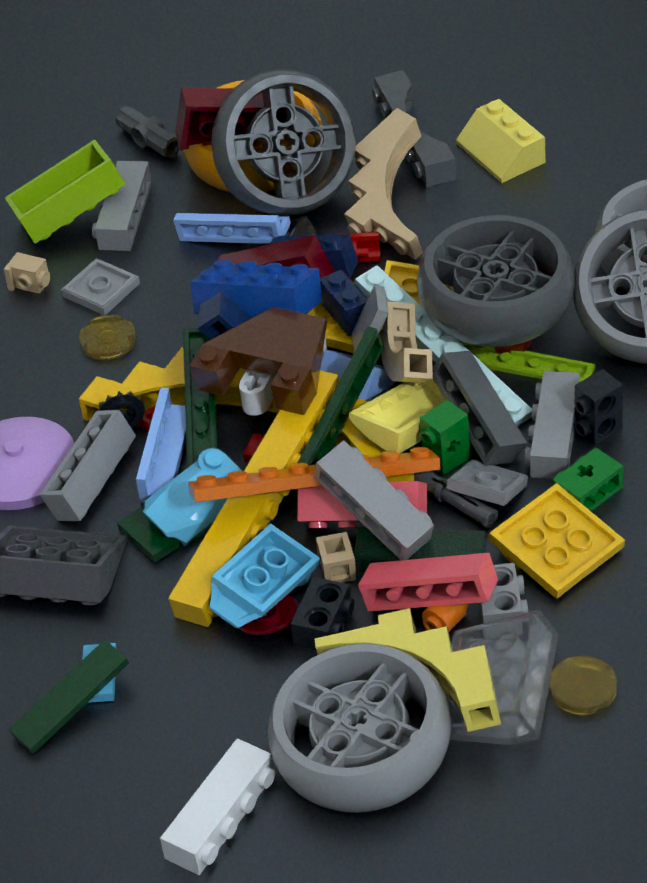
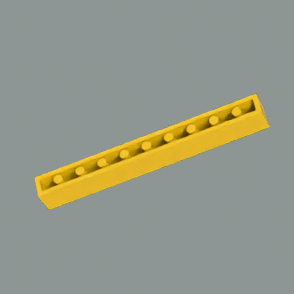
[168,370,340,627]

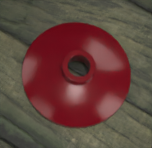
[239,595,299,635]

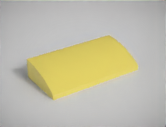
[349,379,446,454]

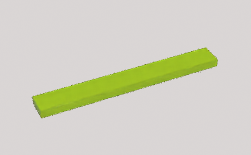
[417,340,595,382]

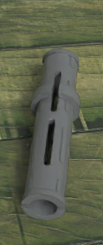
[414,471,498,528]

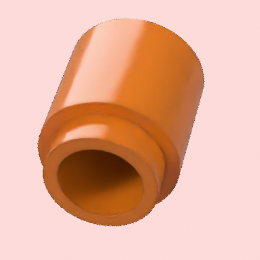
[422,604,469,633]

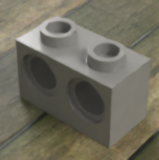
[479,563,529,637]

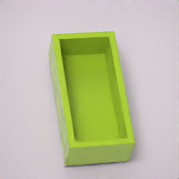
[5,139,126,244]

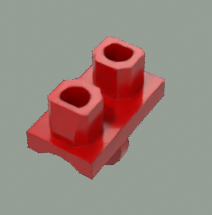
[339,231,381,265]

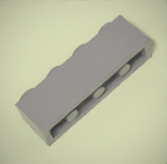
[92,161,152,251]
[525,371,580,479]
[40,410,136,521]
[314,440,434,560]

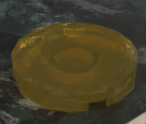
[79,315,136,360]
[550,656,617,715]

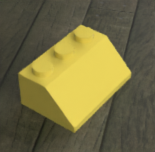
[456,99,546,183]

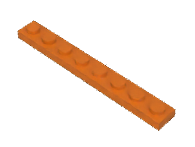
[188,447,440,502]

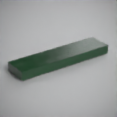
[8,639,129,754]

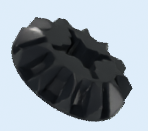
[99,391,145,428]

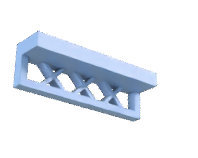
[173,213,291,244]
[136,388,186,503]

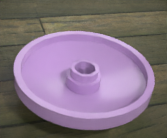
[0,417,74,510]

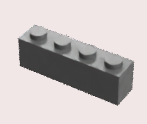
[433,351,527,466]

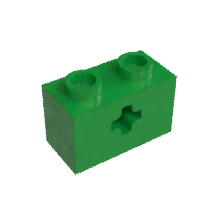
[420,399,470,476]
[552,447,623,511]

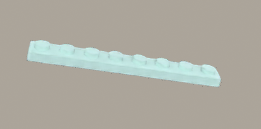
[355,265,532,427]

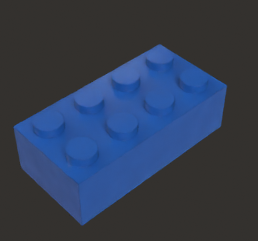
[190,260,322,318]

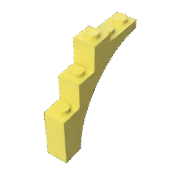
[315,608,501,732]

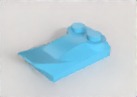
[143,448,242,547]
[209,523,321,628]

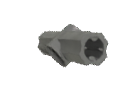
[115,106,179,159]

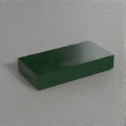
[117,507,179,563]

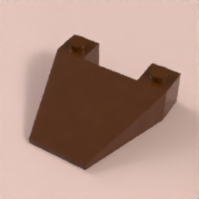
[189,307,327,415]

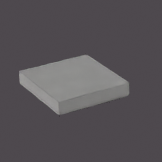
[61,258,140,315]
[352,284,388,352]
[446,459,528,506]

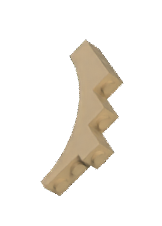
[344,108,423,260]

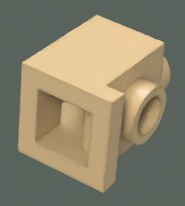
[3,252,50,294]
[316,532,356,583]

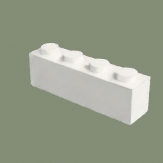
[160,738,275,875]

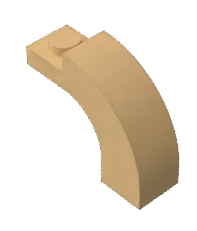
[380,301,433,383]

